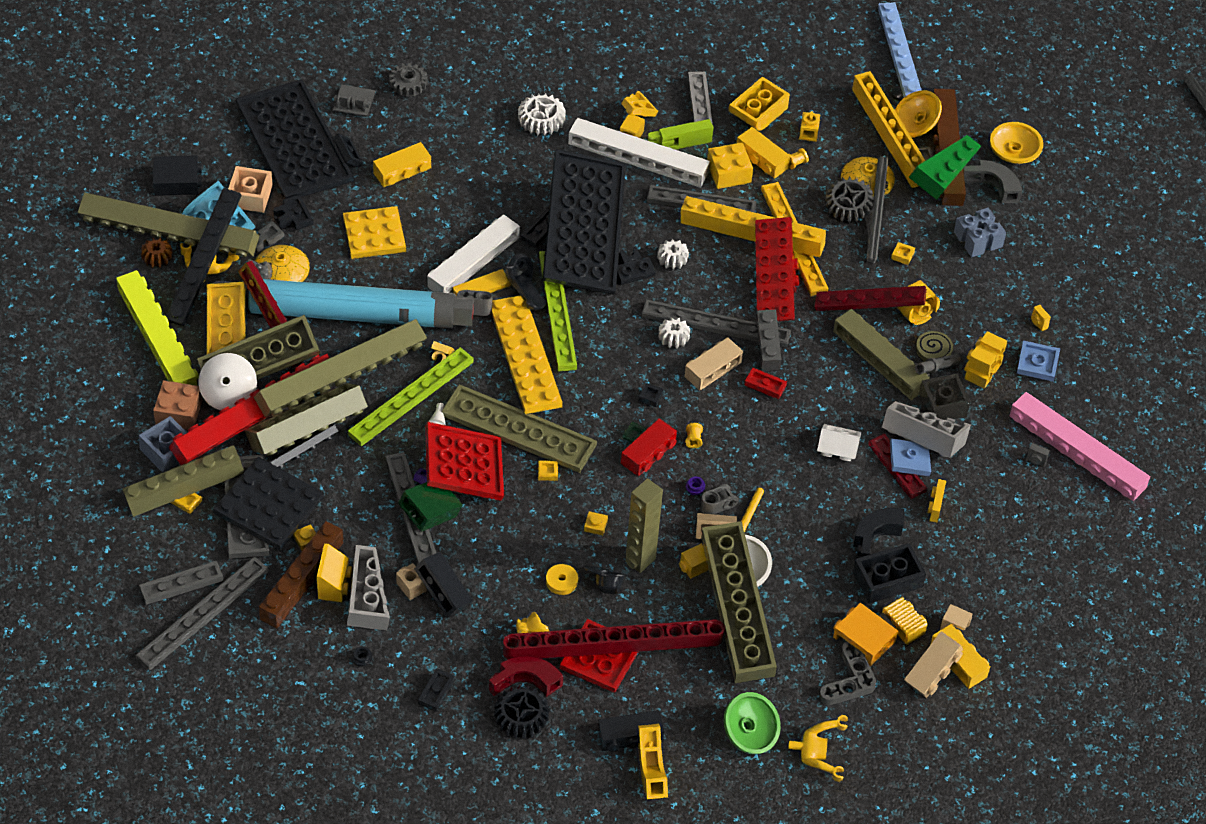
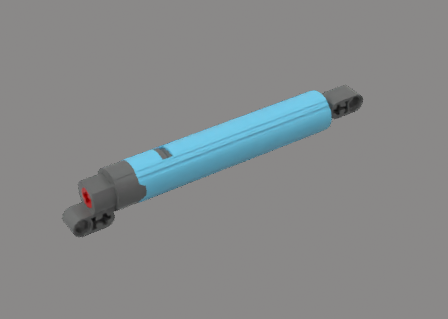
[212,279,493,329]

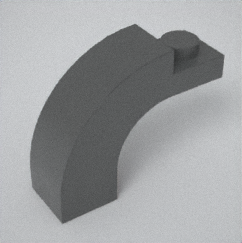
[963,160,1022,203]

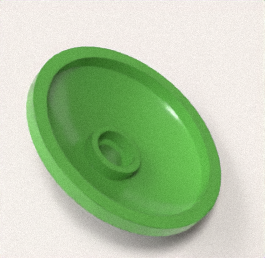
[724,692,781,754]

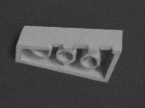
[882,401,971,458]
[347,545,390,630]

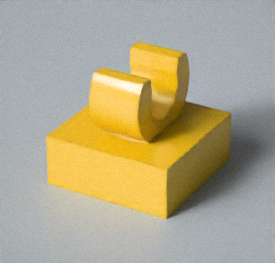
[431,341,455,361]

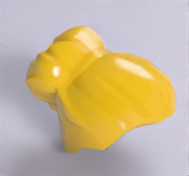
[516,612,549,633]

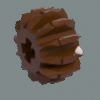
[141,237,172,269]

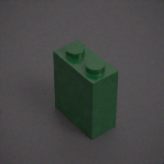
[398,482,463,532]

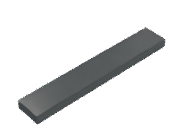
[647,185,756,213]

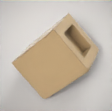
[940,604,973,630]

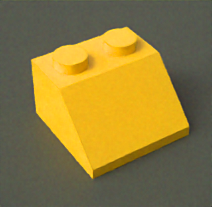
[317,543,352,602]

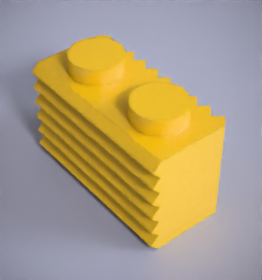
[882,597,927,645]

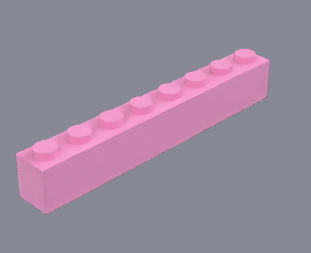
[1010,392,1150,501]

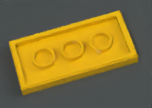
[207,282,245,354]

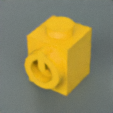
[799,111,820,142]

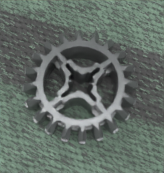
[825,176,874,223]

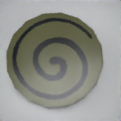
[916,331,953,361]

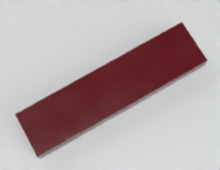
[868,434,928,499]

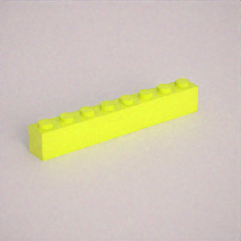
[116,270,199,386]

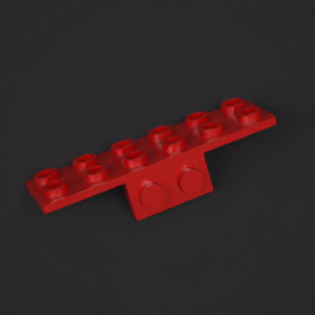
[755,217,799,321]

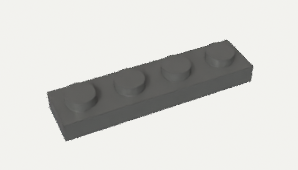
[139,561,224,605]

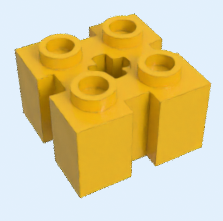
[964,331,1007,389]

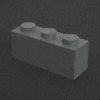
[756,309,782,371]

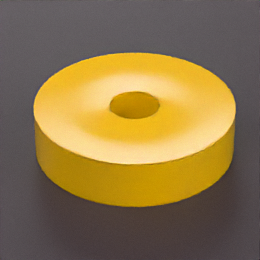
[546,564,578,595]

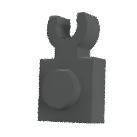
[256,221,284,252]

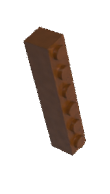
[259,521,343,629]

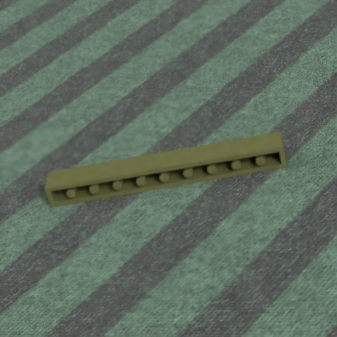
[78,192,259,258]
[254,319,427,417]

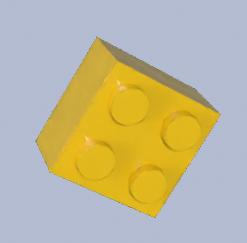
[707,143,753,189]

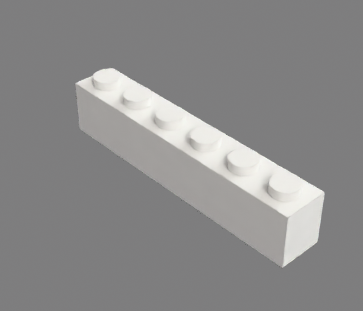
[427,215,520,293]

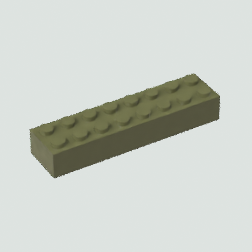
[701,521,777,683]

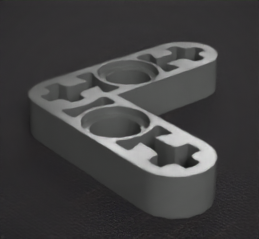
[819,641,876,705]

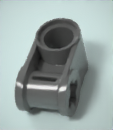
[700,484,739,515]

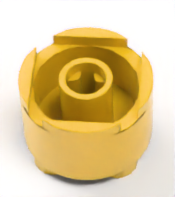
[897,280,940,325]

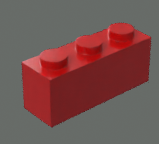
[621,418,677,477]

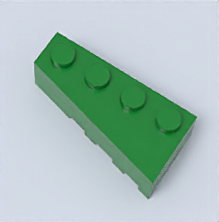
[909,135,981,200]

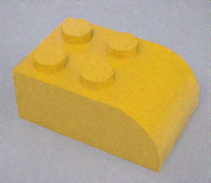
[729,77,790,131]

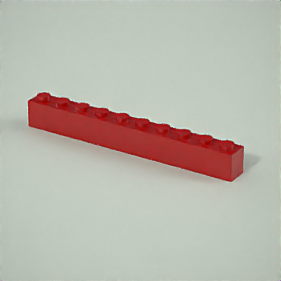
[169,354,330,466]

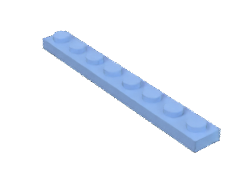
[878,2,921,97]

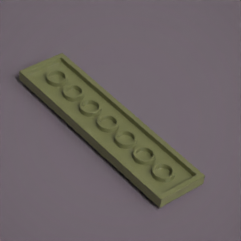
[442,384,597,473]

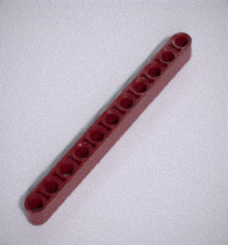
[503,620,725,659]

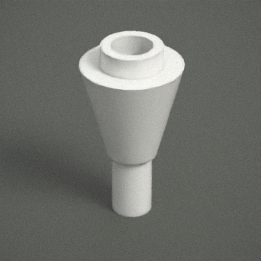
[429,403,446,425]

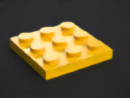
[343,206,406,259]

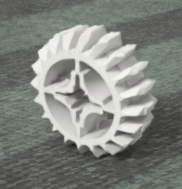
[518,93,565,136]

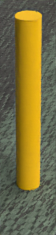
[741,488,764,532]

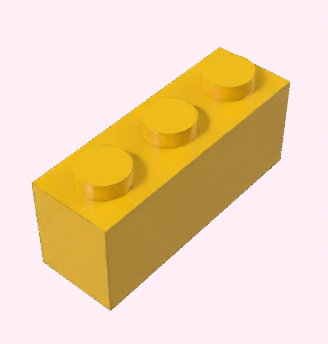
[737,127,791,179]
[373,142,431,187]
[930,624,990,689]

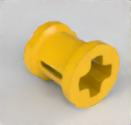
[789,148,809,169]
[685,423,703,448]

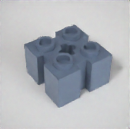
[954,208,1006,258]

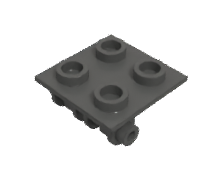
[333,84,376,116]

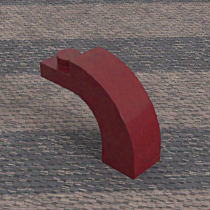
[489,656,563,697]

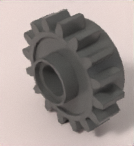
[389,63,428,97]

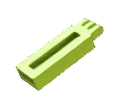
[648,119,713,150]

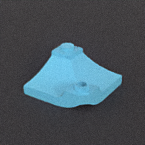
[182,181,256,230]

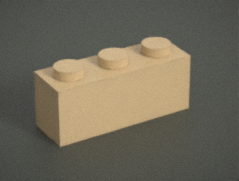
[685,337,743,391]
[904,631,963,698]

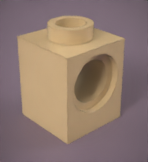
[396,564,427,600]

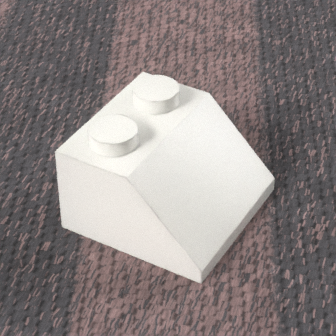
[817,424,861,461]

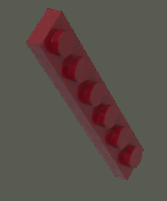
[238,261,305,368]
[815,286,927,311]

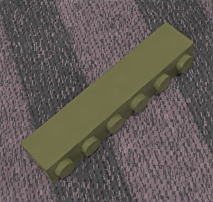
[833,309,930,400]
[122,445,244,517]
[625,478,663,573]

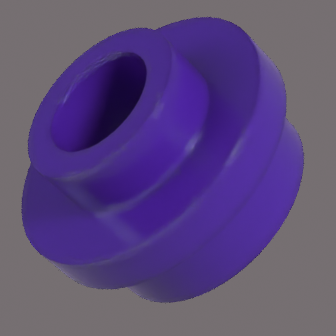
[686,476,705,495]

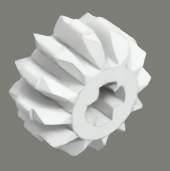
[657,239,689,270]
[658,317,690,349]

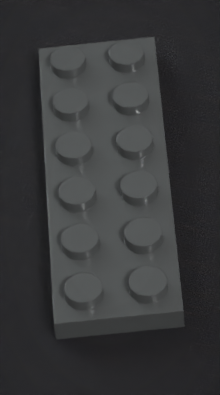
[225,455,269,559]

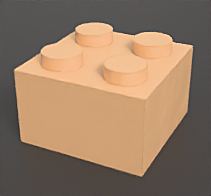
[228,166,272,213]

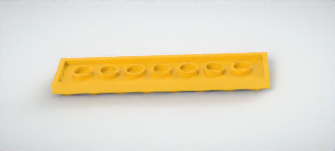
[491,295,562,414]

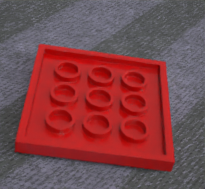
[425,422,504,501]

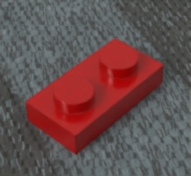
[744,368,787,399]

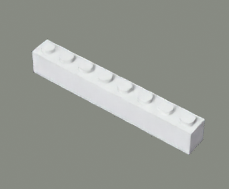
[568,118,710,188]

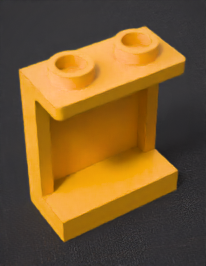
[833,603,898,666]

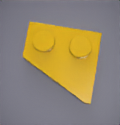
[621,91,658,117]

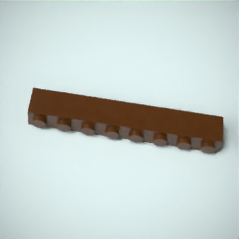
[932,89,966,206]

